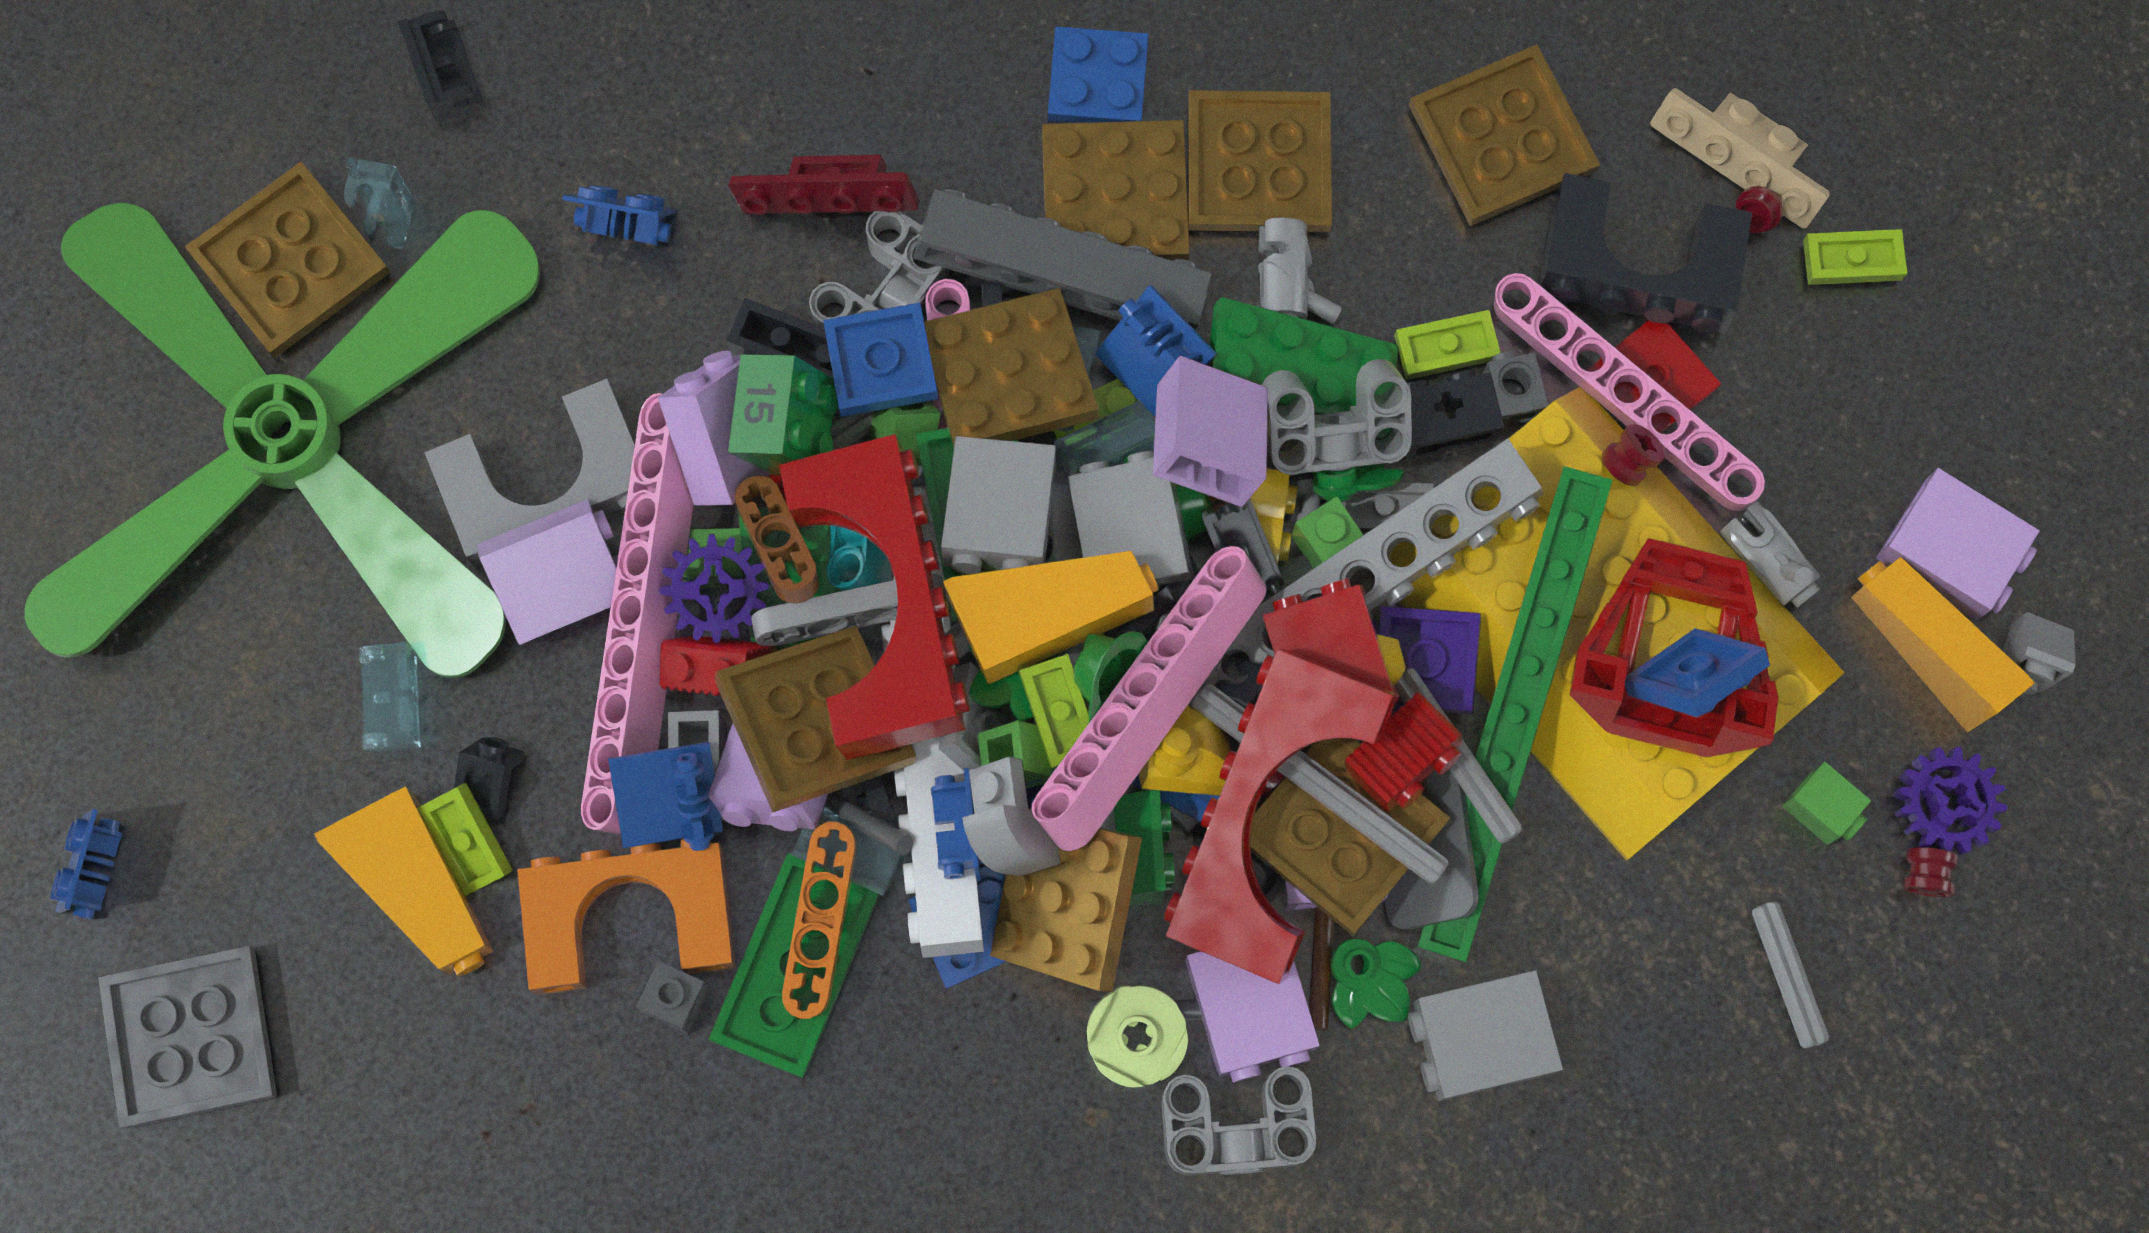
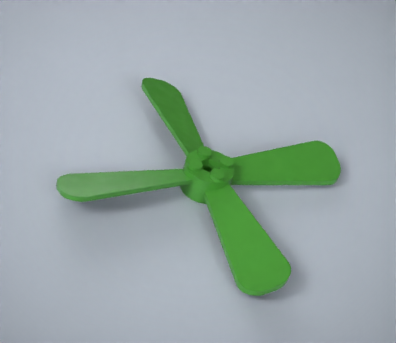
[25,203,540,678]

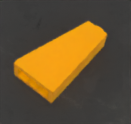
[943,551,1159,684]
[1851,557,2035,733]
[314,787,493,977]

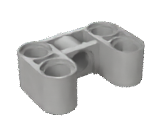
[809,211,949,328]
[1261,359,1412,475]
[1161,1066,1316,1176]

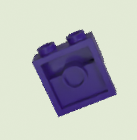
[1372,606,1482,714]

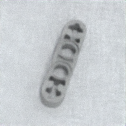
[751,574,948,646]

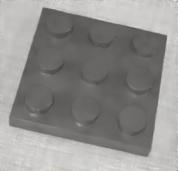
[98,946,277,1129]

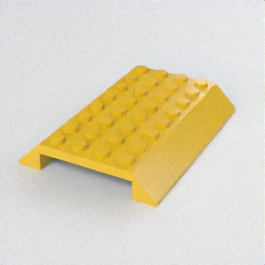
[1372,387,1845,861]

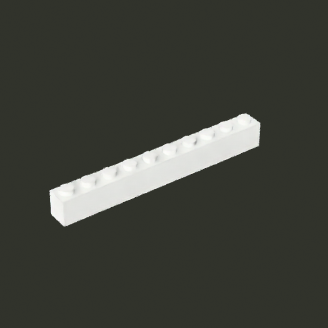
[881,465,984,958]

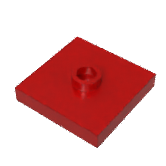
[1586,320,1721,434]

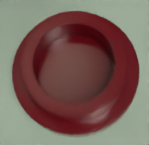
[1735,186,1783,233]

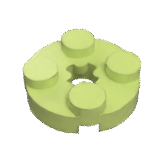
[1087,984,1188,1088]

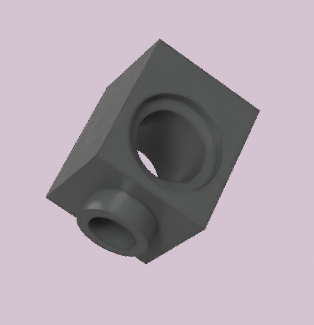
[1483,350,1549,428]
[636,961,711,1034]

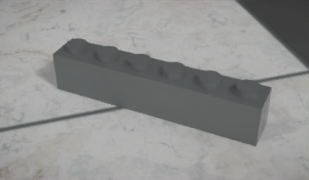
[913,188,1211,330]

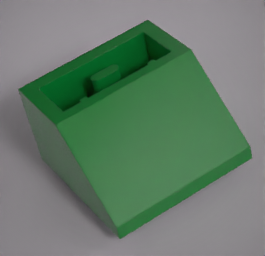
[1114,789,1175,906]

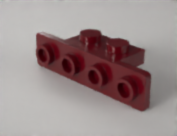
[728,154,920,215]

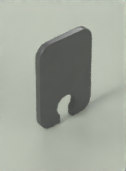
[1385,770,1479,930]

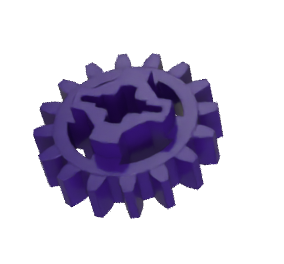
[659,533,769,643]
[1893,746,2007,855]

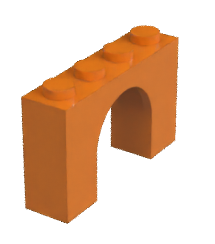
[517,840,737,995]

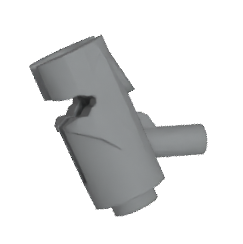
[1258,218,1342,323]
[1719,501,1821,608]

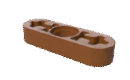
[735,476,819,604]

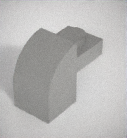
[962,757,1060,876]

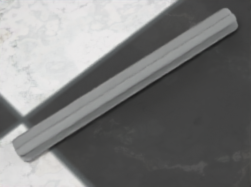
[1192,684,1449,884]

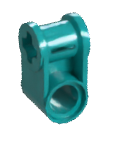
[827,526,892,591]

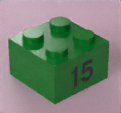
[728,354,838,475]

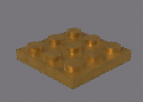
[1409,44,1600,226]
[1188,90,1332,232]
[1042,120,1189,261]
[185,162,390,359]
[924,288,1099,446]
[714,625,916,813]
[1250,738,1450,936]
[990,808,1142,992]

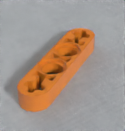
[782,822,857,1019]

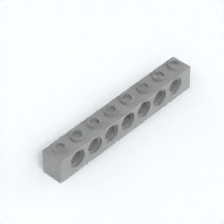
[1196,439,1544,695]

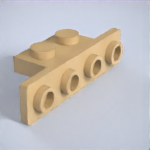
[1650,88,1830,228]

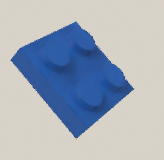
[1048,26,1148,123]
[823,303,938,417]
[1625,628,1770,717]

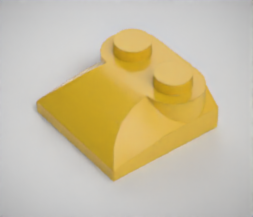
[1139,705,1231,796]

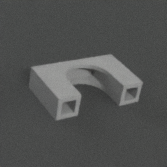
[424,379,635,569]

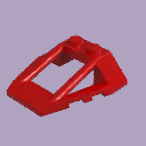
[1569,538,1779,757]

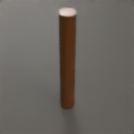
[1309,907,1334,1030]

